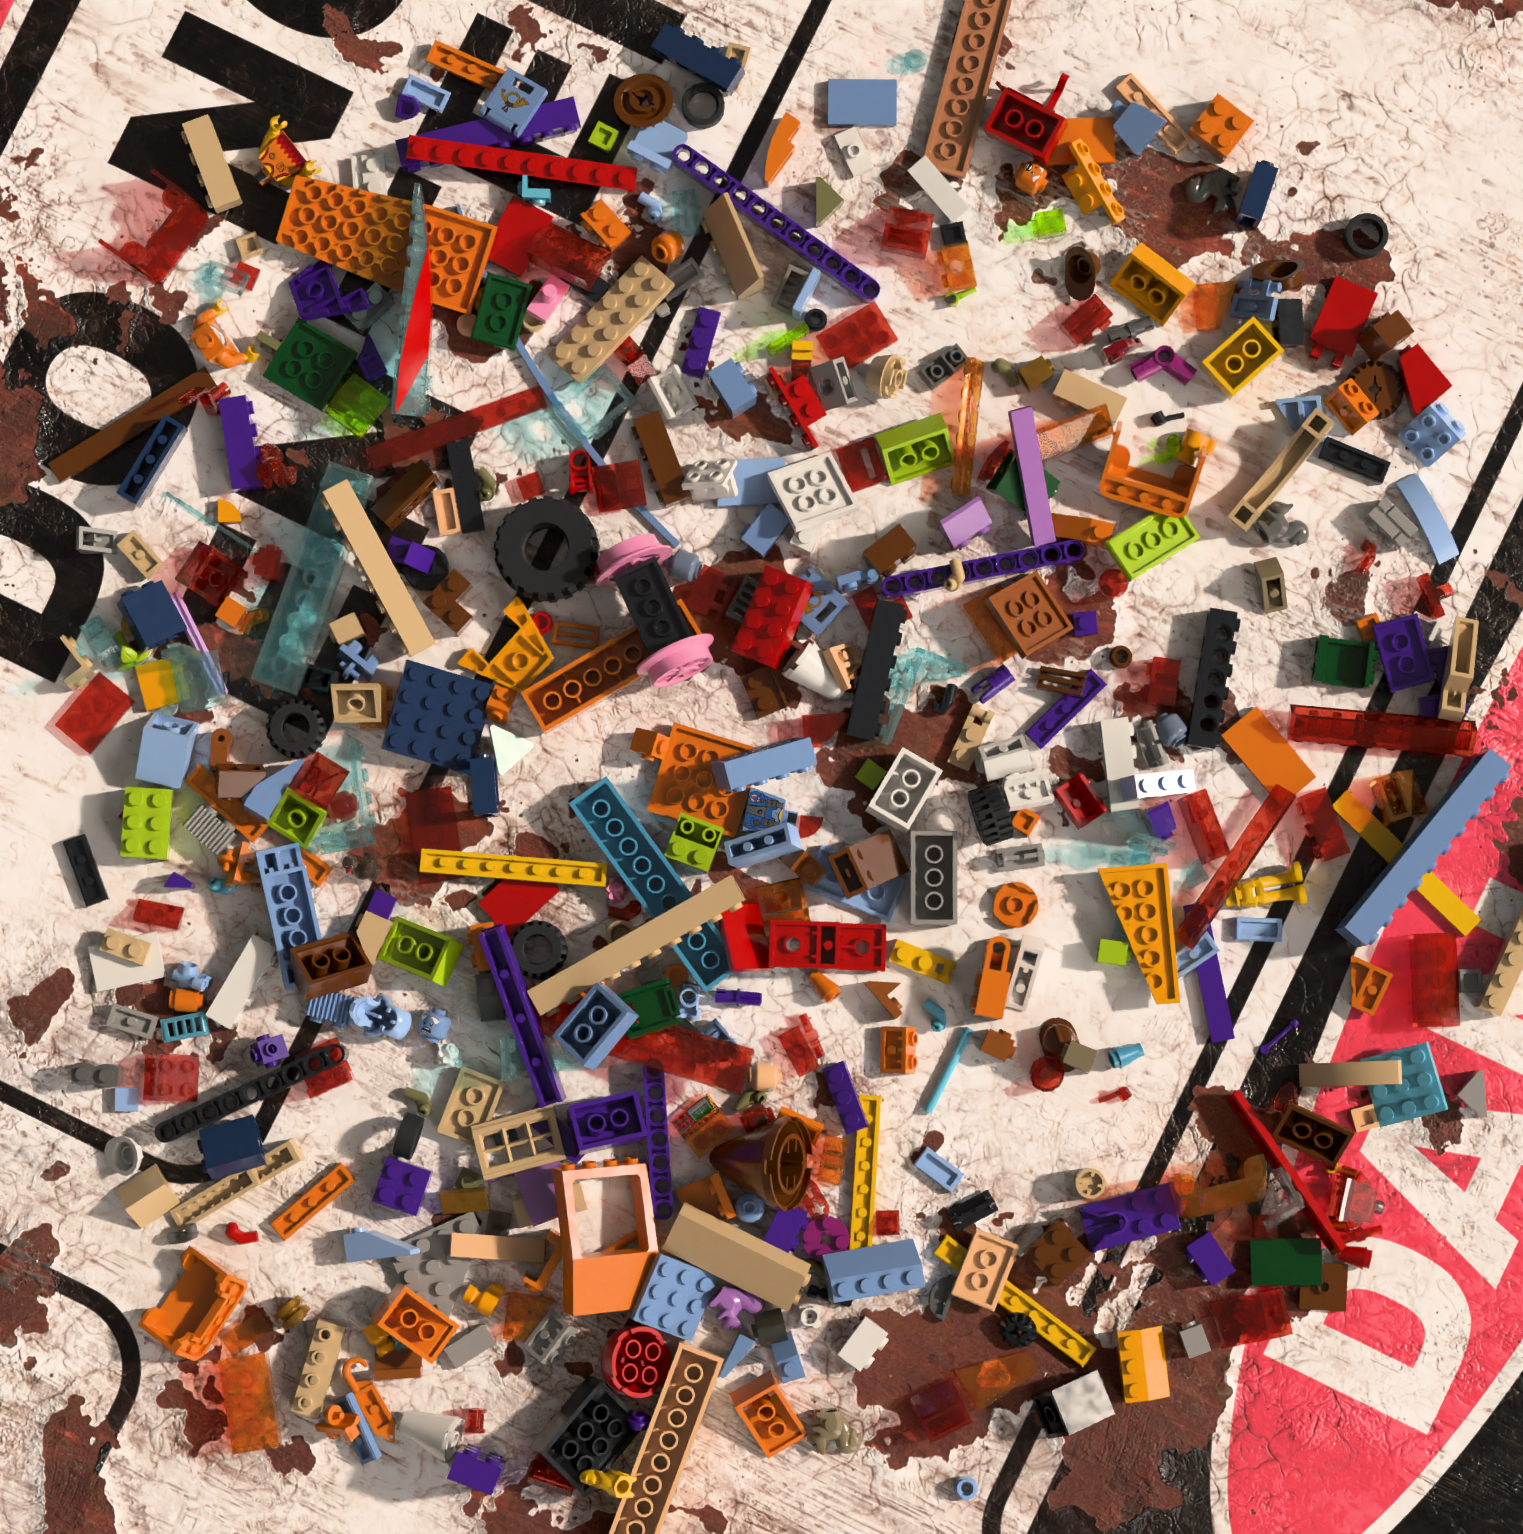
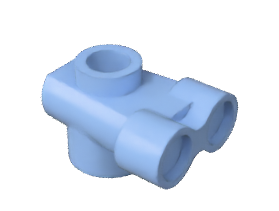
[172,961,213,992]
[675,982,701,1020]

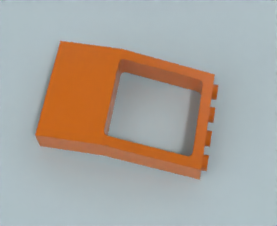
[552,1157,658,1316]

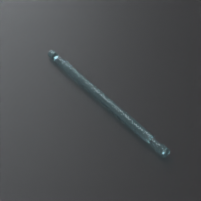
[165,491,260,555]

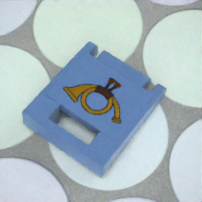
[479,67,548,137]
[798,566,849,637]

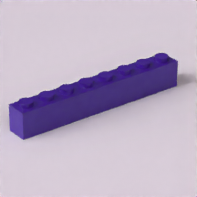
[395,96,581,173]

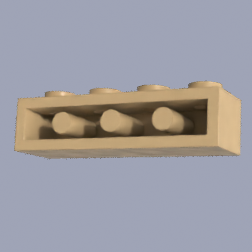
[181,114,243,213]
[289,1318,347,1419]

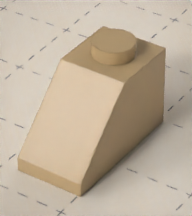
[355,911,393,965]

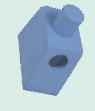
[1109,100,1167,155]

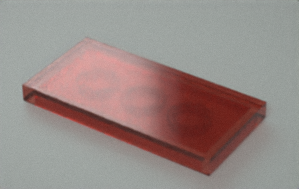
[405,786,466,885]

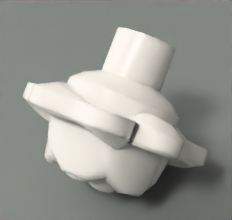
[435,1040,459,1067]

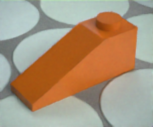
[1051,513,1115,550]

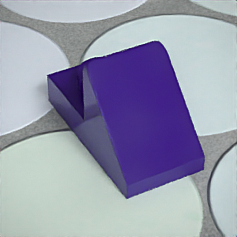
[386,536,436,574]

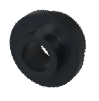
[804,309,827,332]

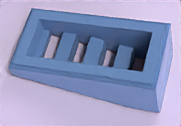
[719,1333,756,1378]

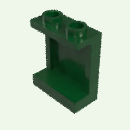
[986,449,1061,517]
[1311,634,1378,690]

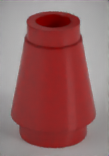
[1337,1246,1373,1270]

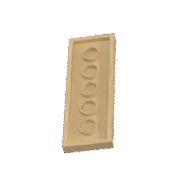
[548,255,676,386]

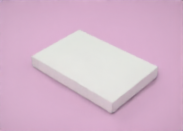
[88,931,167,992]

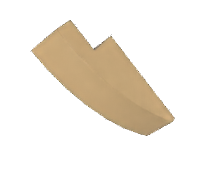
[1437,616,1479,722]
[1299,1060,1402,1087]

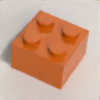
[1188,93,1254,163]

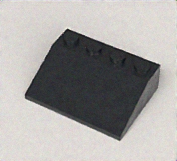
[528,1375,640,1497]

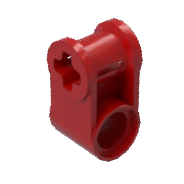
[569,450,594,495]

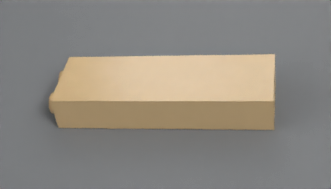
[662,1202,811,1311]

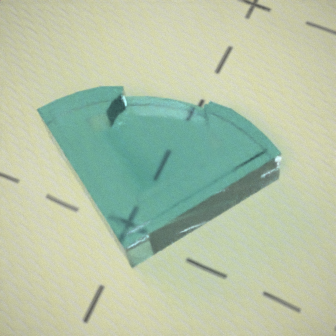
[1186,859,1210,890]

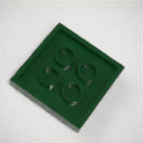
[263,317,358,412]

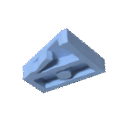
[1276,395,1324,442]

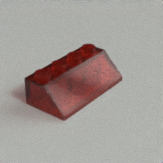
[1409,933,1460,1028]

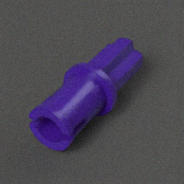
[715,988,762,1007]

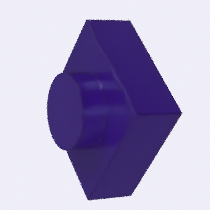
[1072,611,1098,637]

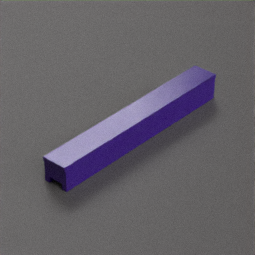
[478,923,567,1108]

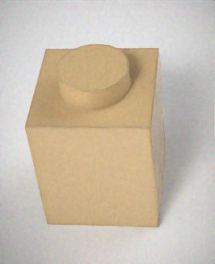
[328,612,366,646]

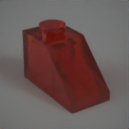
[613,336,657,386]
[802,712,849,749]

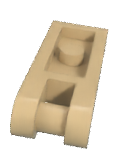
[947,703,995,772]

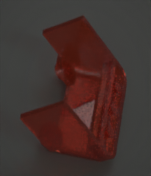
[98,168,209,285]

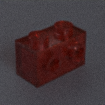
[252,544,288,584]

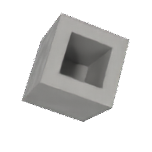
[1177,1320,1211,1359]

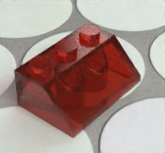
[526,223,612,292]

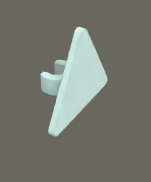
[489,725,534,776]

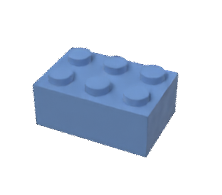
[552,982,639,1070]

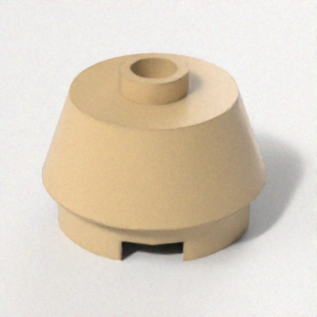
[866,354,908,399]

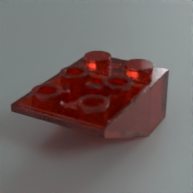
[1210,1286,1293,1349]

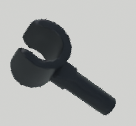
[1151,410,1185,427]

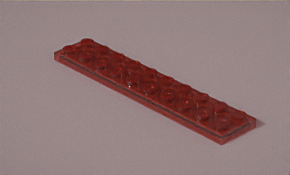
[531,983,755,1095]

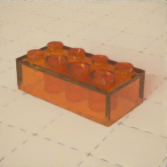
[218,1351,283,1454]

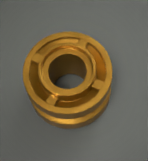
[273,1295,310,1331]

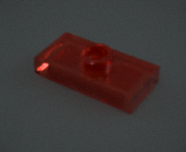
[778,1026,820,1077]

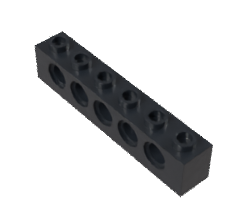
[1185,607,1241,751]

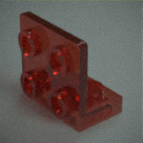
[295,1038,356,1099]
[143,1053,199,1102]

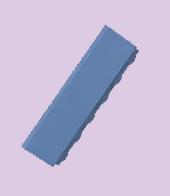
[255,842,322,989]

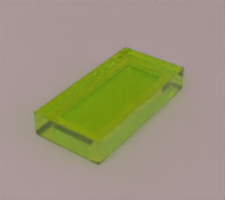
[766,321,809,357]

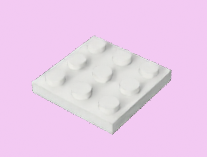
[767,451,859,533]

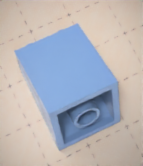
[135,712,199,790]

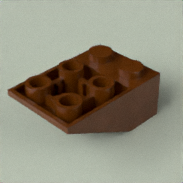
[827,829,910,901]

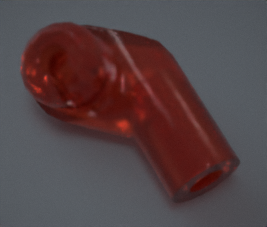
[1356,539,1377,575]
[607,900,642,922]

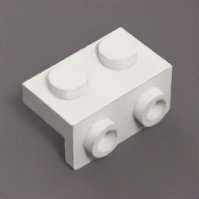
[647,365,699,419]
[1002,768,1055,812]

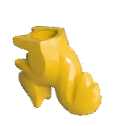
[579,1469,636,1498]

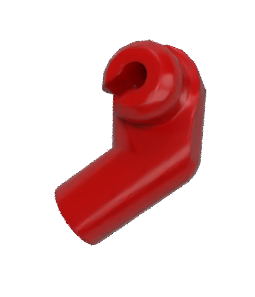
[225,1222,259,1245]

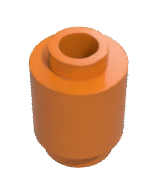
[169,988,204,1013]

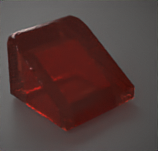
[1253,1214,1278,1239]

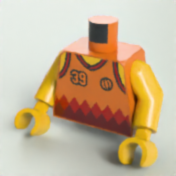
[254,115,322,187]

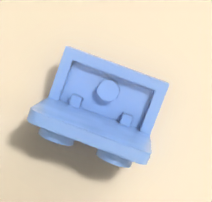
[627,121,688,175]
[1398,400,1467,467]

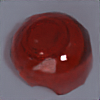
[1029,1055,1065,1092]

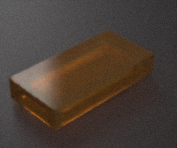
[220,1311,273,1356]

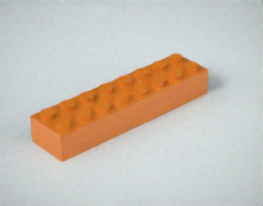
[520,599,702,735]

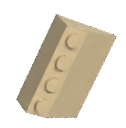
[700,192,764,301]

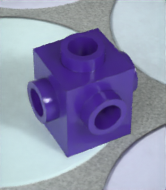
[250,1034,289,1069]

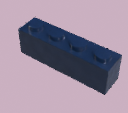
[651,23,745,96]
[116,414,188,508]

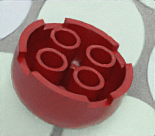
[600,1325,671,1398]

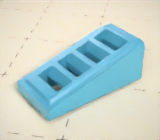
[160,1011,210,1043]

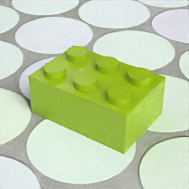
[120,787,174,861]

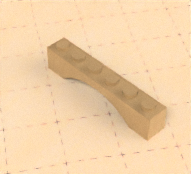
[1227,408,1334,533]

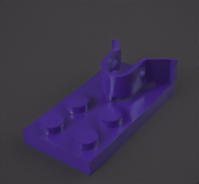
[1078,1183,1181,1253]

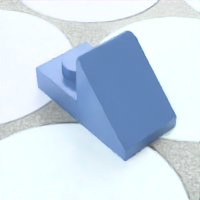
[771,1331,806,1384]

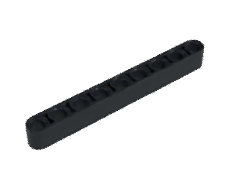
[154,1043,349,1143]

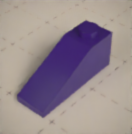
[1141,801,1177,842]

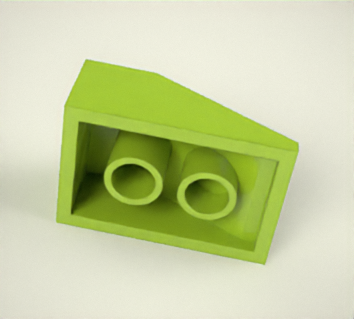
[378,916,464,988]

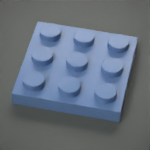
[629,1252,718,1342]

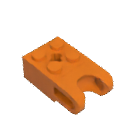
[969,936,1011,1020]

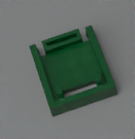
[616,978,683,1041]

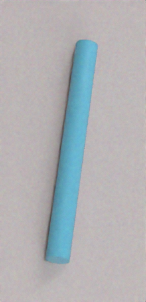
[923,1026,974,1114]

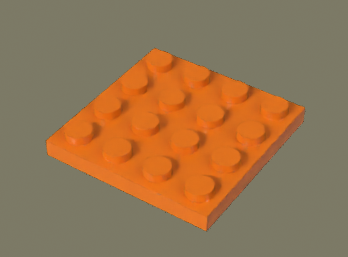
[646,722,756,839]

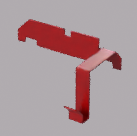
[995,73,1070,112]

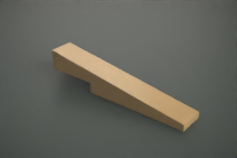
[169,1138,305,1231]

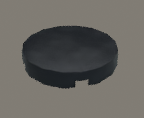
[403,545,449,591]

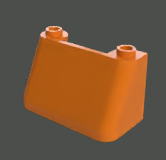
[137,1245,247,1361]

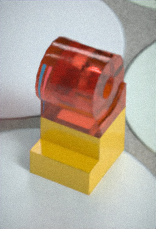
[791,340,813,384]

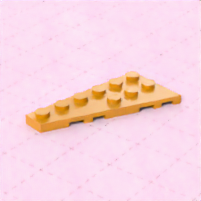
[1097,863,1180,1005]

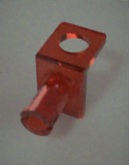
[177,382,231,416]

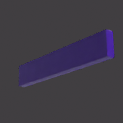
[1182,901,1235,1043]

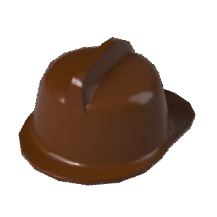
[1065,246,1101,301]
[1251,259,1305,291]
[1039,1017,1080,1073]

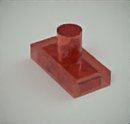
[1416,573,1454,620]

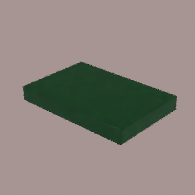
[470,272,532,352]
[1250,1238,1323,1287]

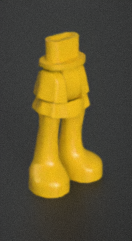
[1223,861,1307,908]

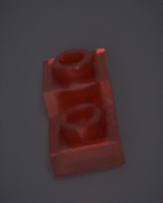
[976,440,1012,485]

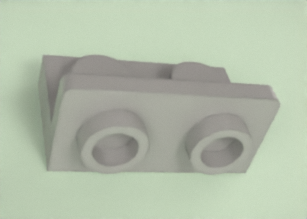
[522,1309,578,1367]

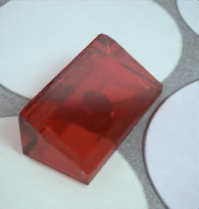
[132,899,185,930]

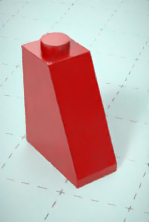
[1396,343,1453,418]

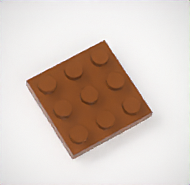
[984,570,1074,659]

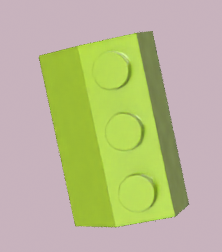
[875,413,957,486]

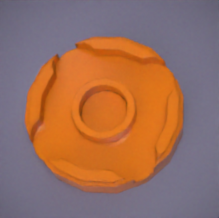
[992,882,1039,928]

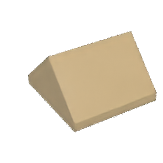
[331,683,382,723]
[116,1164,181,1229]

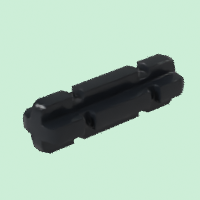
[807,1285,853,1307]

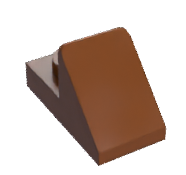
[779,848,828,888]
[864,981,903,1019]

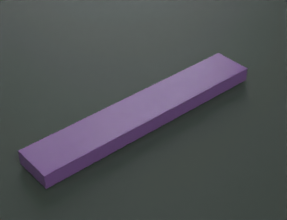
[1008,406,1056,547]

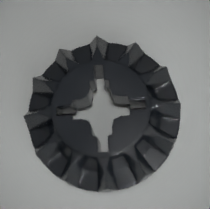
[999,1312,1037,1349]

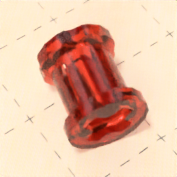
[465,1408,487,1434]

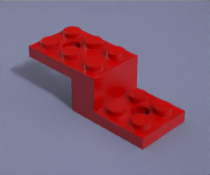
[769,920,887,971]

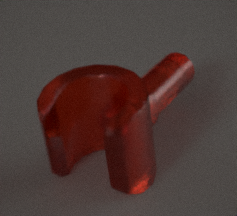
[1098,1086,1132,1103]

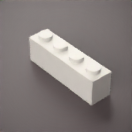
[1098,717,1142,814]
[206,934,278,1029]

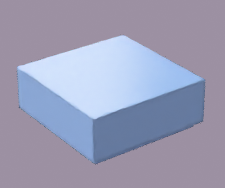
[115,1088,140,1111]

